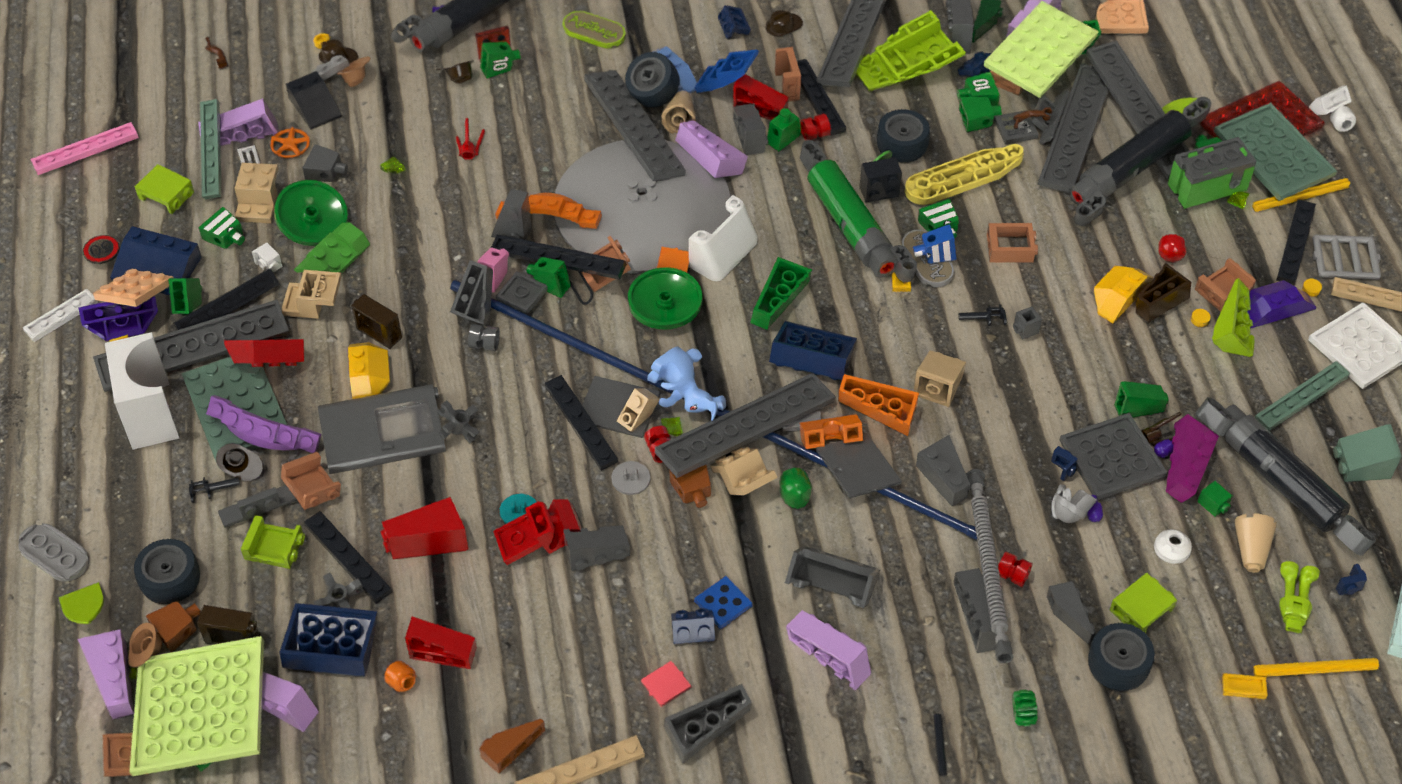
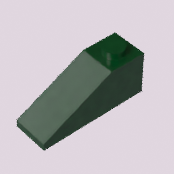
[972,0,1004,43]

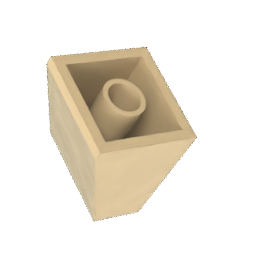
[914,350,966,407]

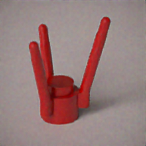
[456,118,485,160]

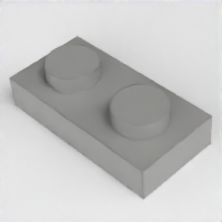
[312,55,350,81]

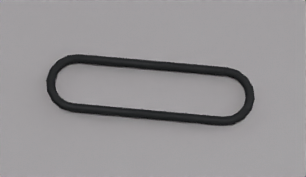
[569,271,593,305]

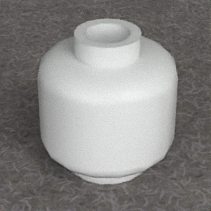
[1330,106,1356,132]

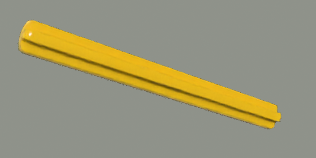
[1252,178,1350,212]
[1253,658,1379,677]

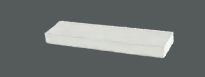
[23,289,98,342]

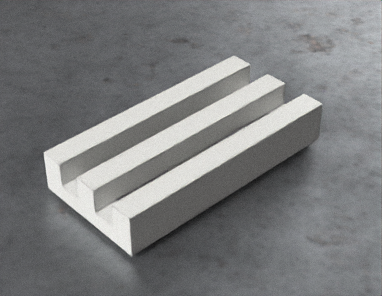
[237,145,260,164]

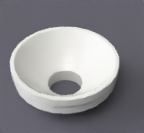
[1154,529,1192,564]

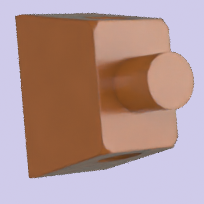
[669,464,711,508]
[146,602,201,652]

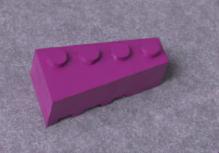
[1166,414,1219,503]

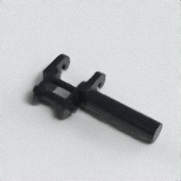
[958,304,1007,326]
[189,477,240,503]

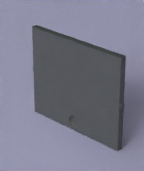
[582,376,660,438]
[816,434,902,499]

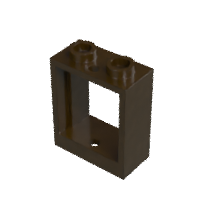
[351,294,402,349]
[197,605,261,645]

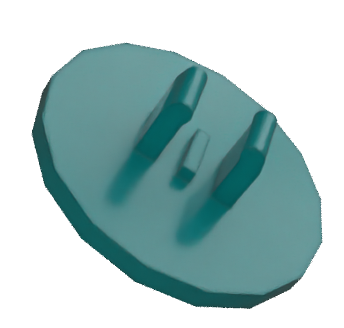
[499,493,537,524]

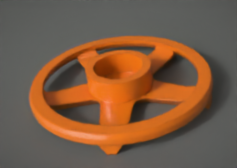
[270,127,310,158]

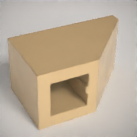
[617,388,660,432]

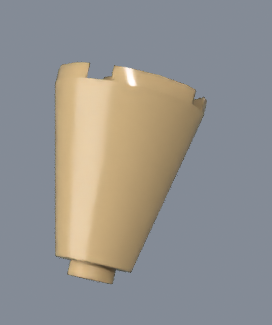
[662,91,696,134]
[1235,514,1277,573]

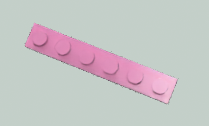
[31,122,139,175]

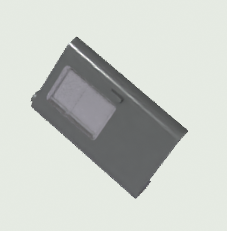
[318,384,446,474]

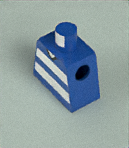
[913,224,956,264]

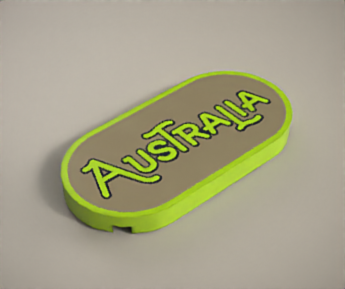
[563,11,625,48]

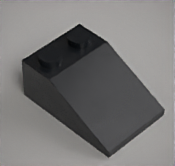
[286,71,342,130]

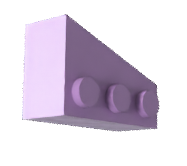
[262,672,319,732]

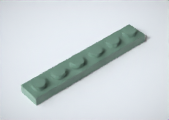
[200,99,222,199]
[1255,361,1350,431]

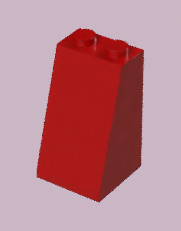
[380,497,469,560]

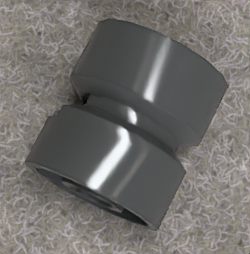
[468,324,500,352]

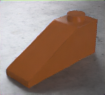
[479,719,545,774]

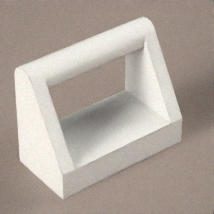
[1306,86,1351,115]

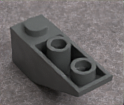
[1046,581,1095,644]

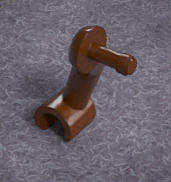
[205,37,228,69]
[1013,107,1052,129]

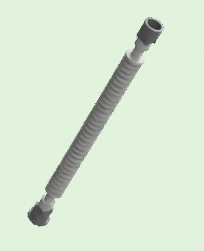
[966,469,1013,663]

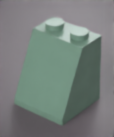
[1333,424,1402,482]

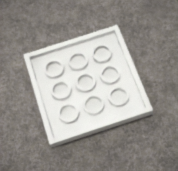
[1308,302,1402,389]

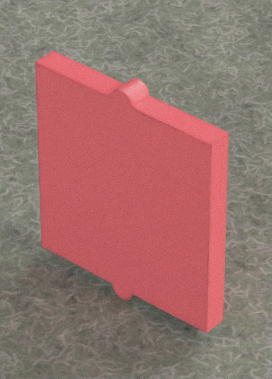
[641,661,691,707]

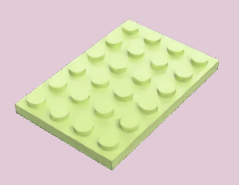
[984,1,1098,98]

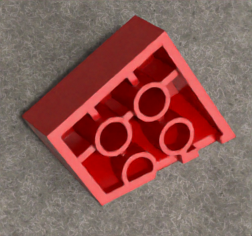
[224,339,304,367]

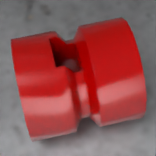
[800,114,831,141]
[644,425,671,463]
[998,551,1033,587]

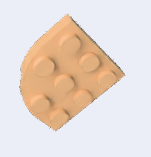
[1096,0,1149,33]

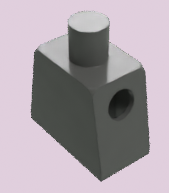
[302,144,348,182]

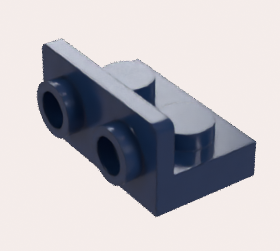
[718,5,751,39]

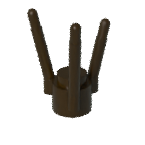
[1141,412,1182,446]

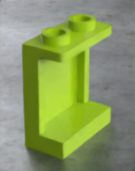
[135,164,194,214]
[241,515,305,569]
[1109,573,1177,633]

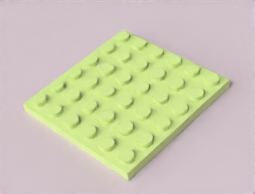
[130,636,264,776]

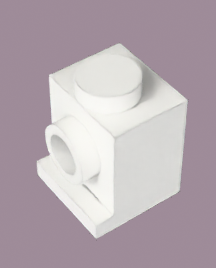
[252,243,282,272]

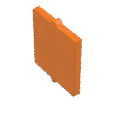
[657,246,689,273]

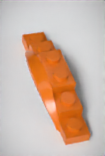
[495,193,602,229]

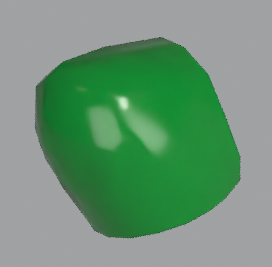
[779,468,812,509]

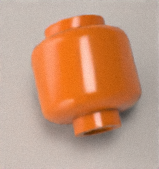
[384,661,416,692]

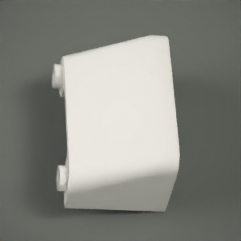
[689,195,757,281]

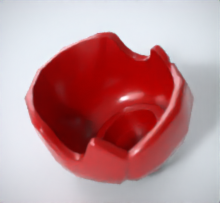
[1158,234,1187,262]

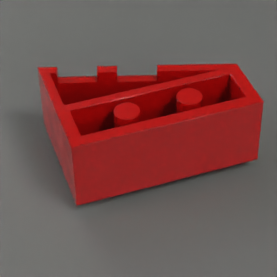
[733,74,789,120]
[405,616,477,669]

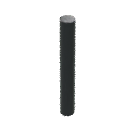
[933,713,947,776]

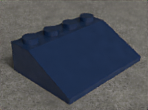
[110,226,202,296]
[769,321,857,380]
[279,603,377,677]

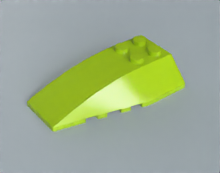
[856,10,966,91]

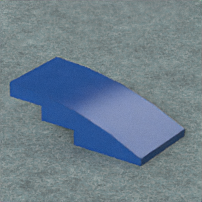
[694,49,759,93]

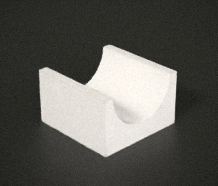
[105,332,179,449]

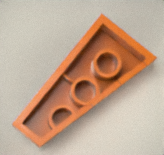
[838,374,919,436]

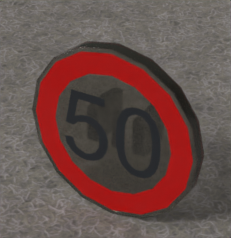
[83,235,120,264]

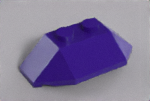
[1248,280,1317,329]
[78,296,158,341]

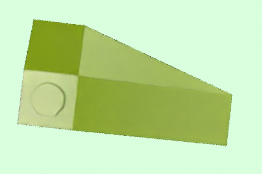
[1212,278,1255,357]

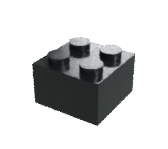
[859,157,902,203]

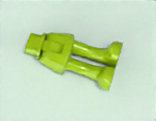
[1279,561,1320,633]

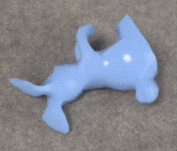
[647,346,726,421]

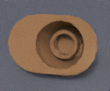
[337,56,371,87]
[128,623,162,667]

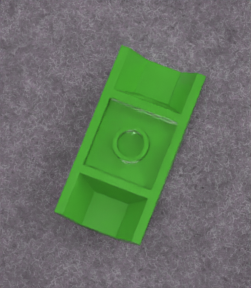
[294,222,370,273]

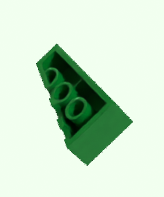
[750,257,812,330]

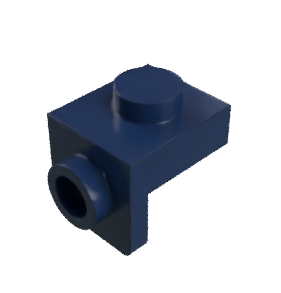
[1051,446,1078,481]
[1336,564,1367,595]

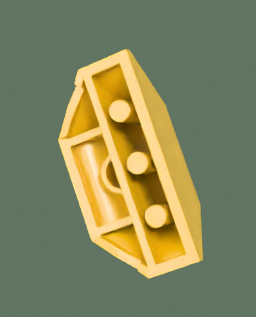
[1094,266,1154,323]
[348,342,390,399]

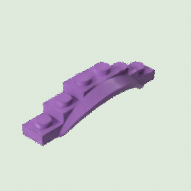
[206,395,322,453]

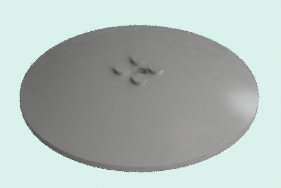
[554,140,730,274]

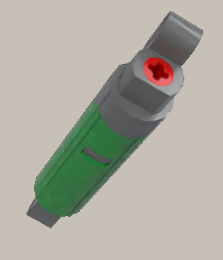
[800,140,917,282]

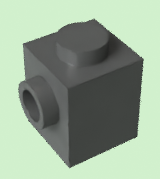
[1013,306,1042,339]

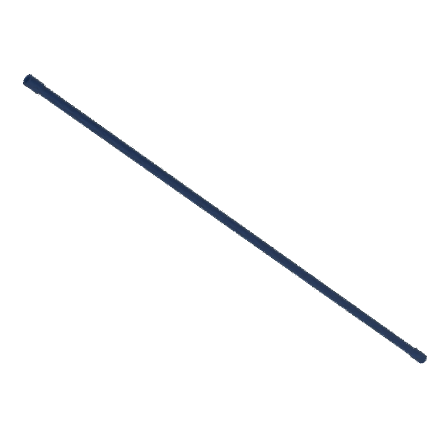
[450,280,977,541]

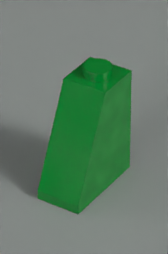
[1114,381,1169,418]

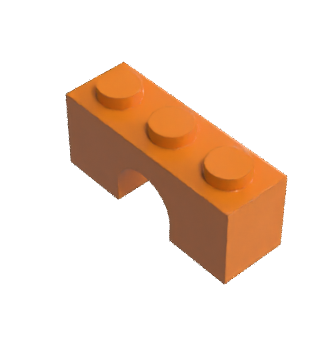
[800,414,863,449]

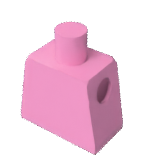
[478,248,509,293]

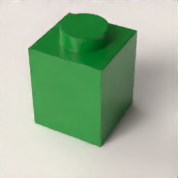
[1197,481,1233,517]

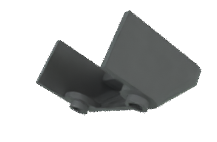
[785,546,880,608]

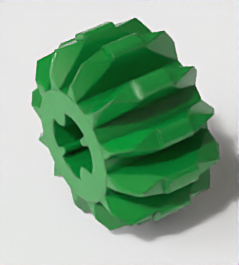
[1012,689,1038,727]

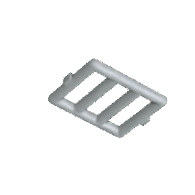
[1312,234,1381,280]

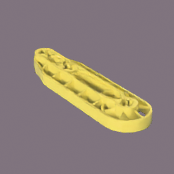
[905,144,1024,205]

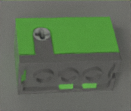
[1168,137,1257,209]

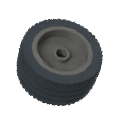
[625,52,680,108]
[877,109,930,163]
[134,539,200,604]
[1088,623,1155,691]

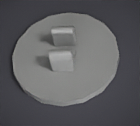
[611,461,651,495]

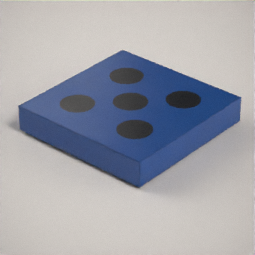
[694,576,752,629]

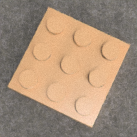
[93,269,173,307]

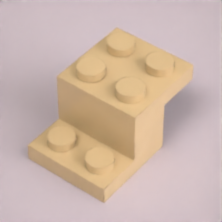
[235,163,278,223]
[281,270,342,319]
[710,447,778,495]

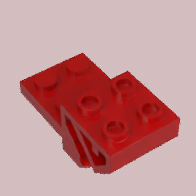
[493,499,582,565]

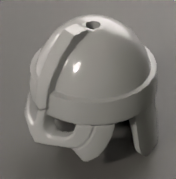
[1051,484,1097,523]

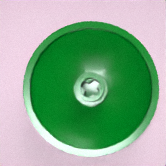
[274,180,348,246]
[628,267,702,330]

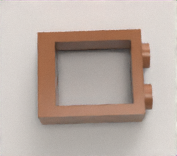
[987,223,1038,262]

